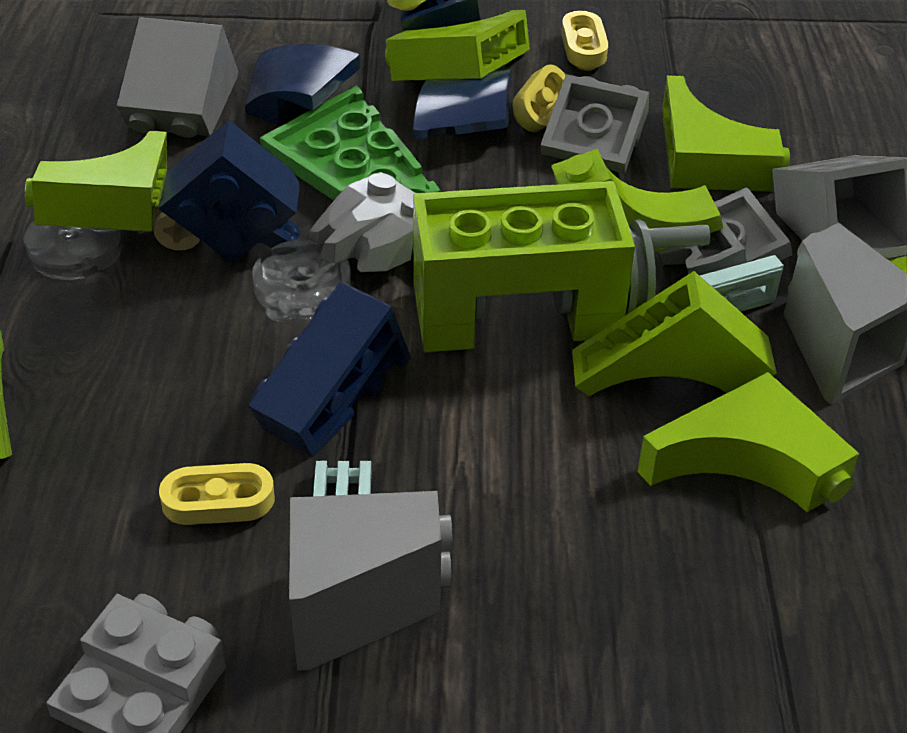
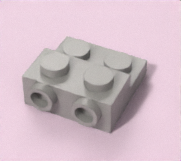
[540,74,649,173]
[46,594,226,733]

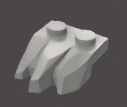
[307,172,415,272]
[659,187,792,275]

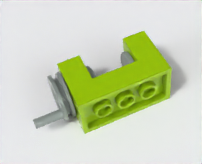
[413,181,710,352]

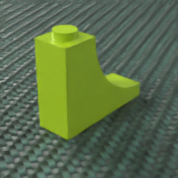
[385,10,530,81]
[662,75,790,192]
[25,131,167,231]
[551,148,723,253]
[572,271,777,396]
[637,372,859,512]

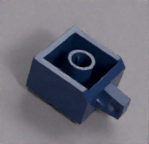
[158,120,300,263]

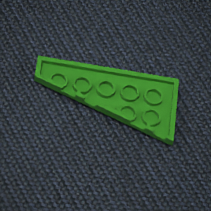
[260,85,441,254]

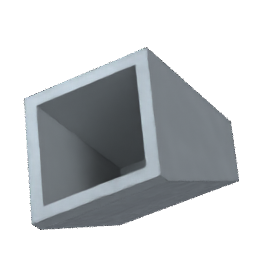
[117,17,238,138]
[772,155,907,258]
[783,223,907,405]
[289,491,453,671]

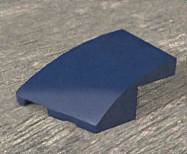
[245,44,360,125]
[413,69,513,140]

